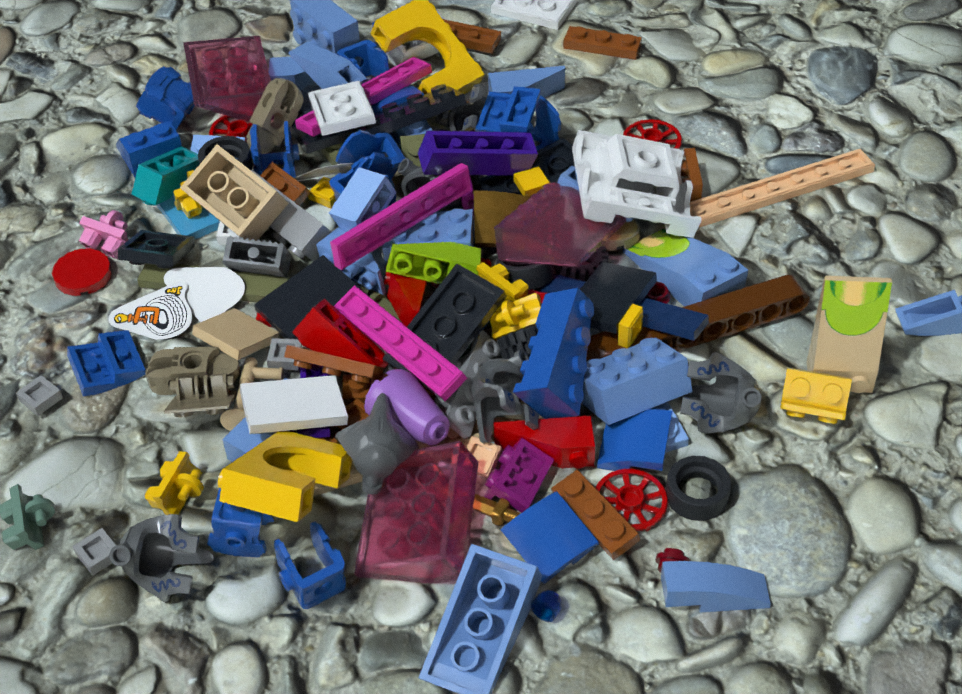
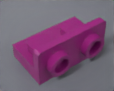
[484,438,554,513]

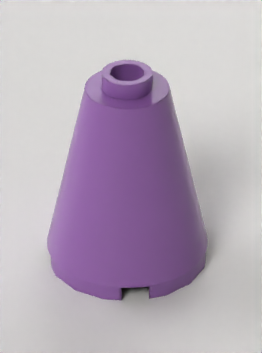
[364,369,450,445]

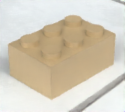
[180,144,289,241]

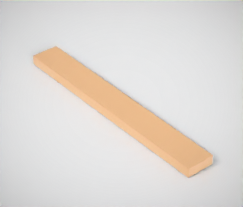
[690,149,875,228]

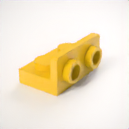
[780,367,852,424]

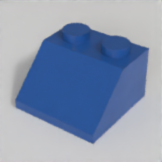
[116,121,182,178]

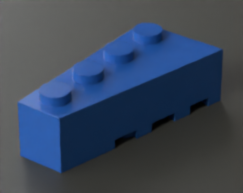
[513,288,594,419]

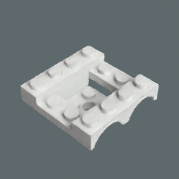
[572,130,702,238]

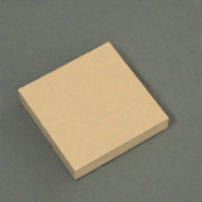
[192,308,280,360]

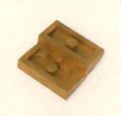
[474,191,532,252]

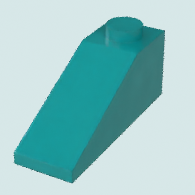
[131,146,200,206]

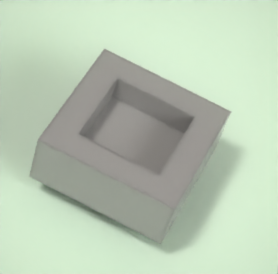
[267,338,303,370]
[16,375,63,416]
[72,528,116,576]

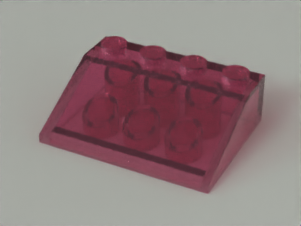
[183,36,274,122]
[494,183,626,267]
[354,441,479,584]

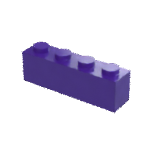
[418,131,538,175]

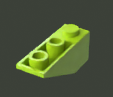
[385,242,481,284]

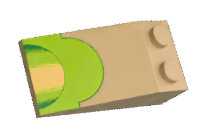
[807,276,892,393]

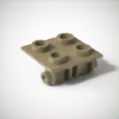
[164,373,237,417]

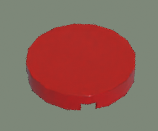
[52,248,111,296]

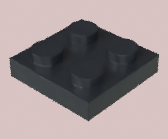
[118,230,195,269]

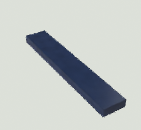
[535,273,709,341]

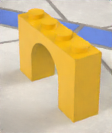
[370,0,485,95]
[218,431,352,522]

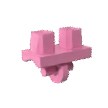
[79,210,129,259]

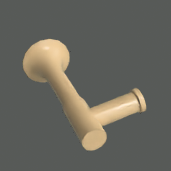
[220,357,284,431]

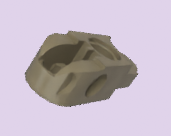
[246,78,304,154]
[145,347,240,395]

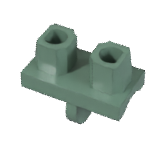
[0,484,55,550]

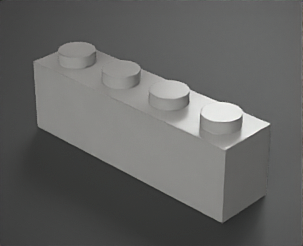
[252,170,331,262]

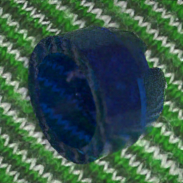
[531,590,562,622]

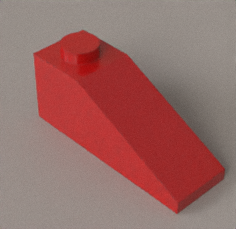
[384,272,427,327]
[292,298,387,368]
[494,416,595,469]

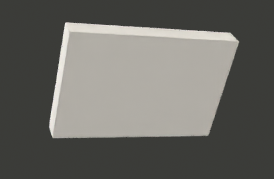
[491,0,576,30]
[308,81,376,136]
[240,375,348,434]

